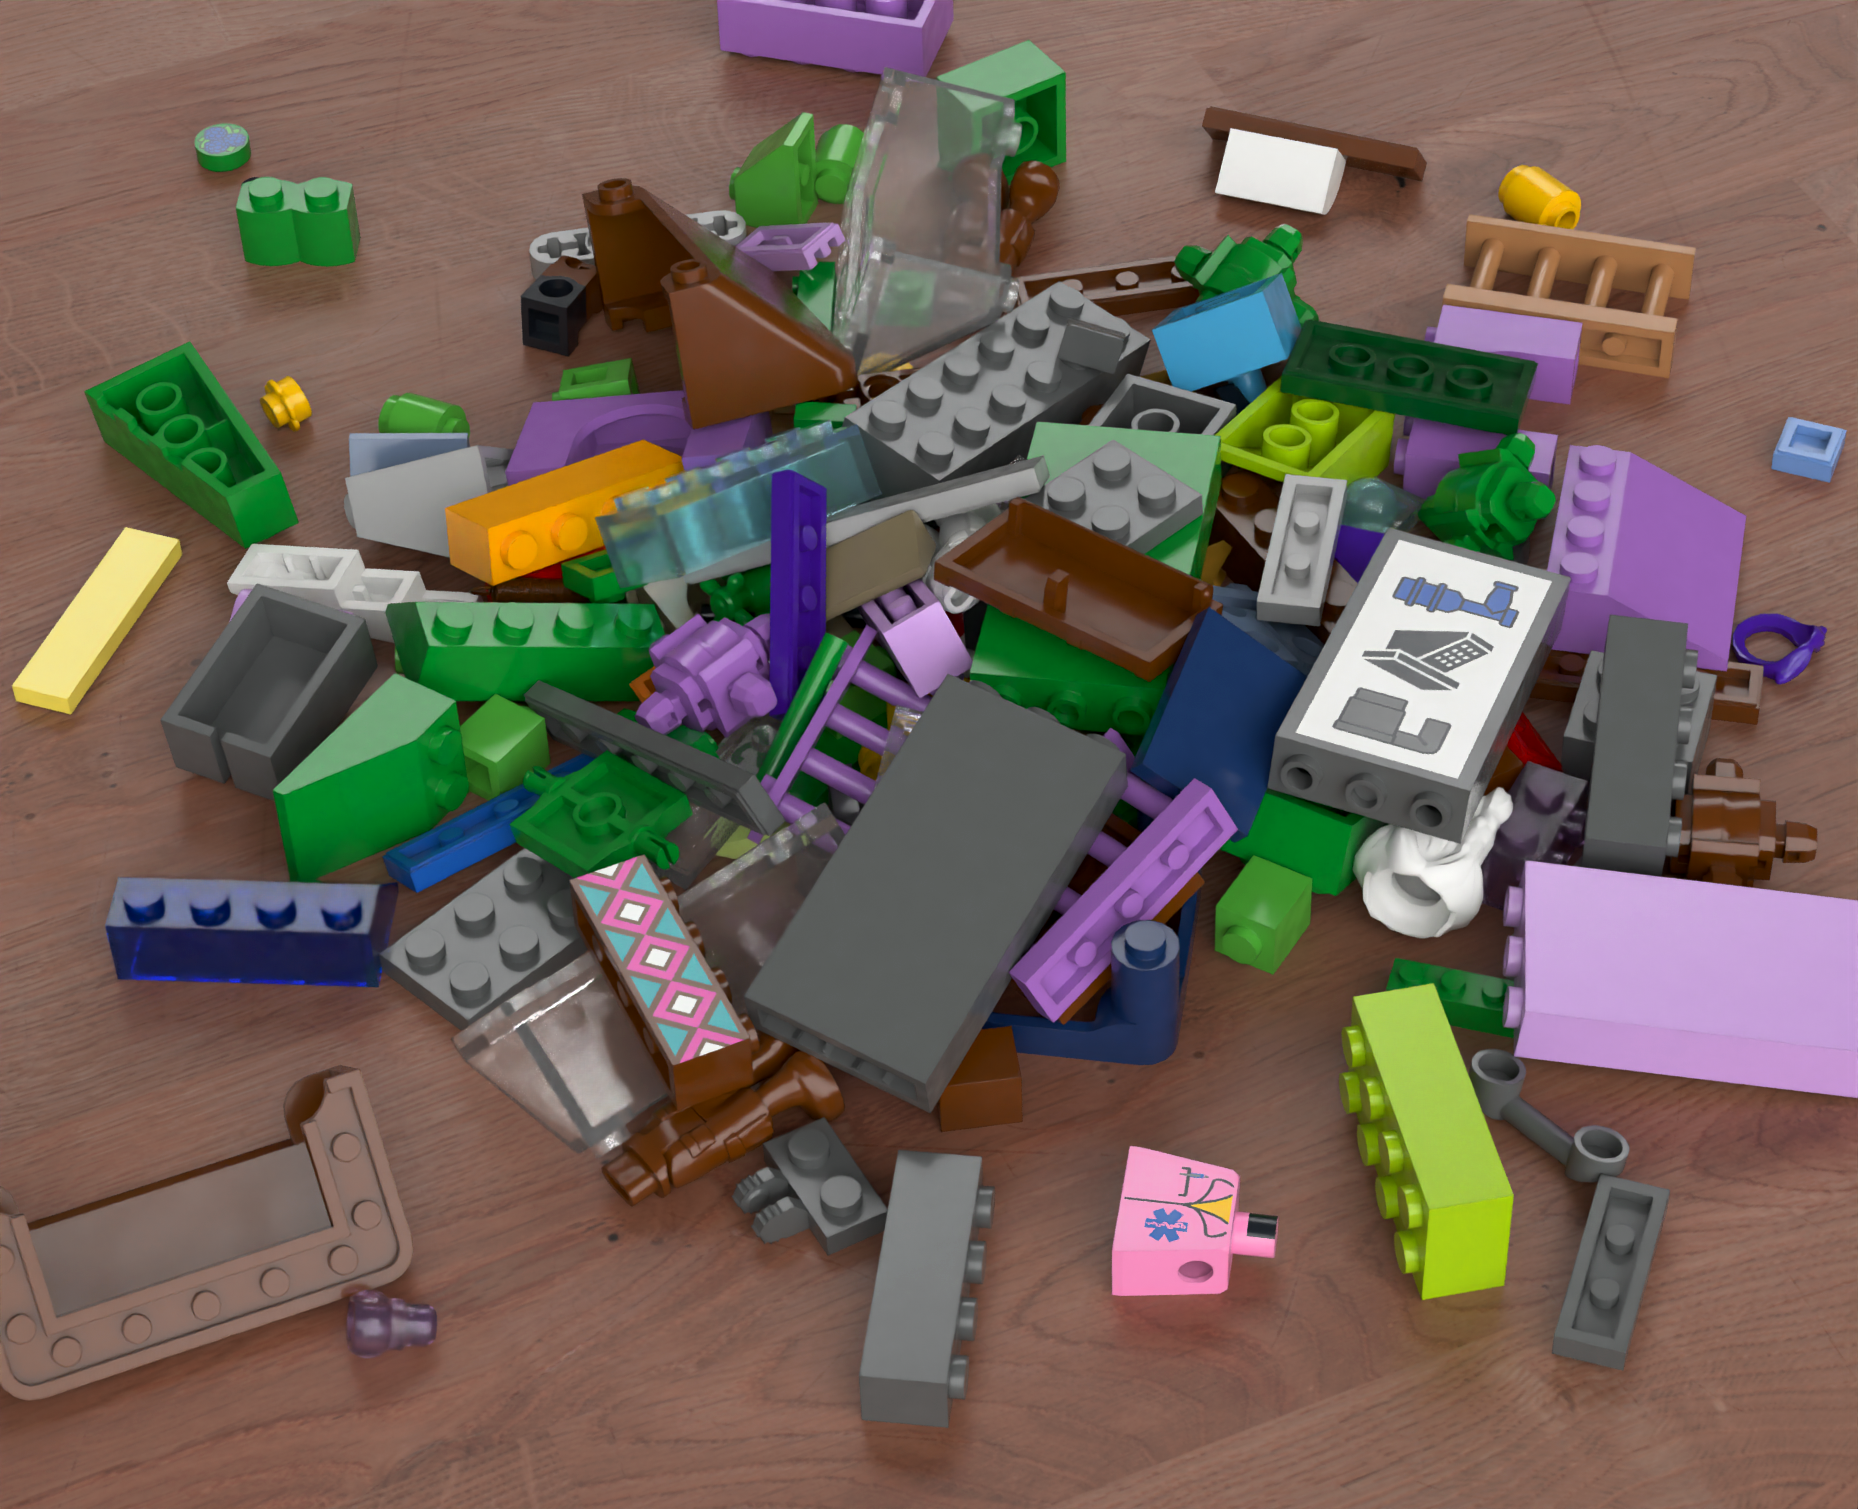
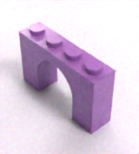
[1394,305,1582,519]
[505,390,773,511]

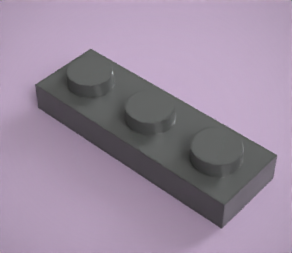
[1552,1174,1670,1371]

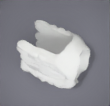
[1352,787,1513,939]

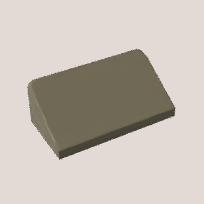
[826,510,937,621]

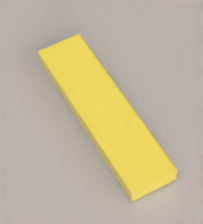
[12,527,182,714]

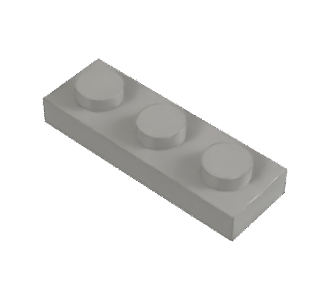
[1257,474,1347,626]

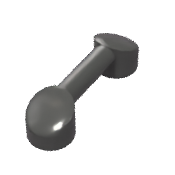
[1468,1049,1629,1183]

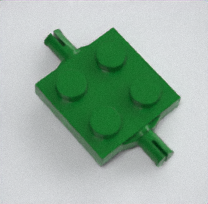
[509,750,693,878]

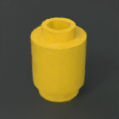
[1498,165,1581,229]

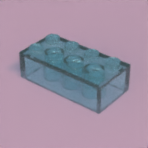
[595,420,882,588]

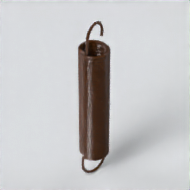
[469,577,592,603]

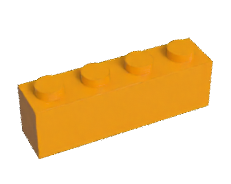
[445,439,691,586]

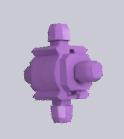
[634,613,777,738]

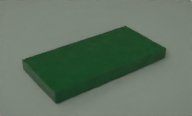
[1280,319,1538,435]

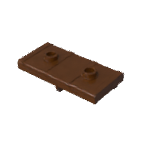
[934,497,1223,682]

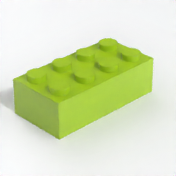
[1339,983,1514,1300]

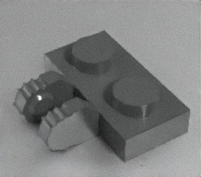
[731,1117,888,1256]

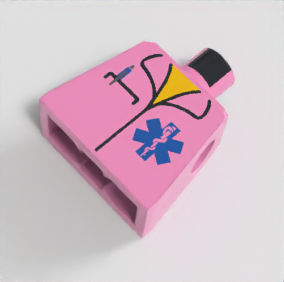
[1112,1146,1279,1296]

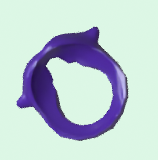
[1732,613,1827,684]

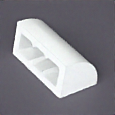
[1215,128,1346,215]

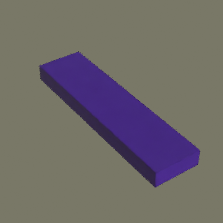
[769,469,827,722]

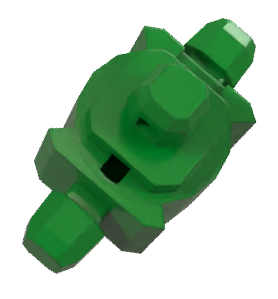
[1174,224,1319,328]
[1418,433,1556,561]

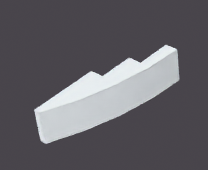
[227,544,483,643]

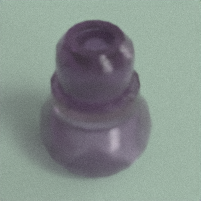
[346,1289,437,1358]

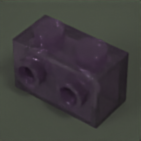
[1481,761,1588,911]

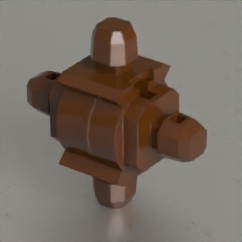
[1669,758,1817,888]

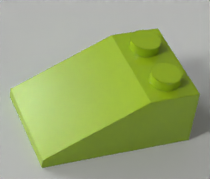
[1215,376,1395,492]

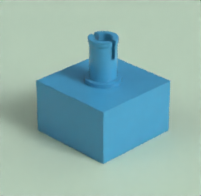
[1152,273,1302,403]

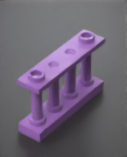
[747,625,933,849]
[1008,728,1238,1023]

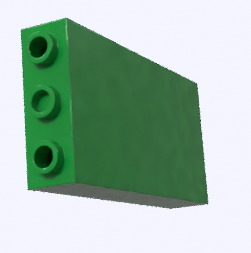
[970,422,1221,736]

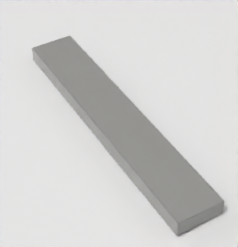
[679,455,1050,585]

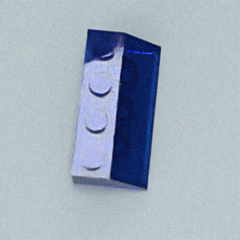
[105,875,399,987]

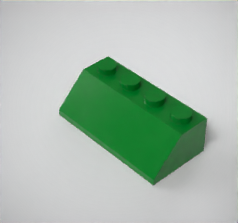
[385,602,665,701]

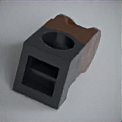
[520,255,603,357]

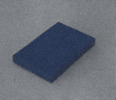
[1130,607,1307,843]

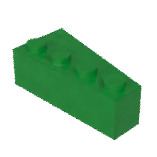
[84,341,299,549]

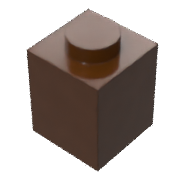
[936,1026,1023,1132]

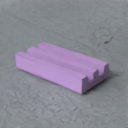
[735,222,846,271]

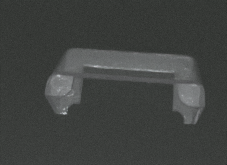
[832,67,1022,375]
[450,802,845,1159]

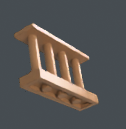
[1442,214,1696,378]

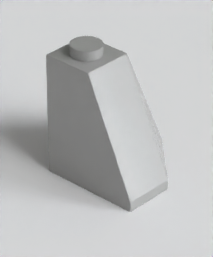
[344,445,514,557]

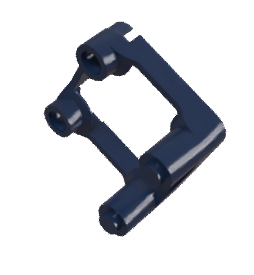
[982,782,1202,1065]

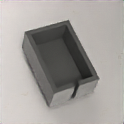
[160,583,378,801]

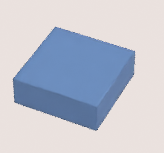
[1771,417,1847,483]

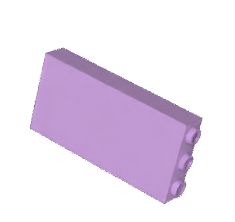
[1502,860,1858,1098]

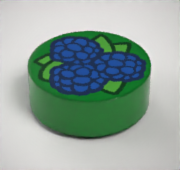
[194,123,251,172]

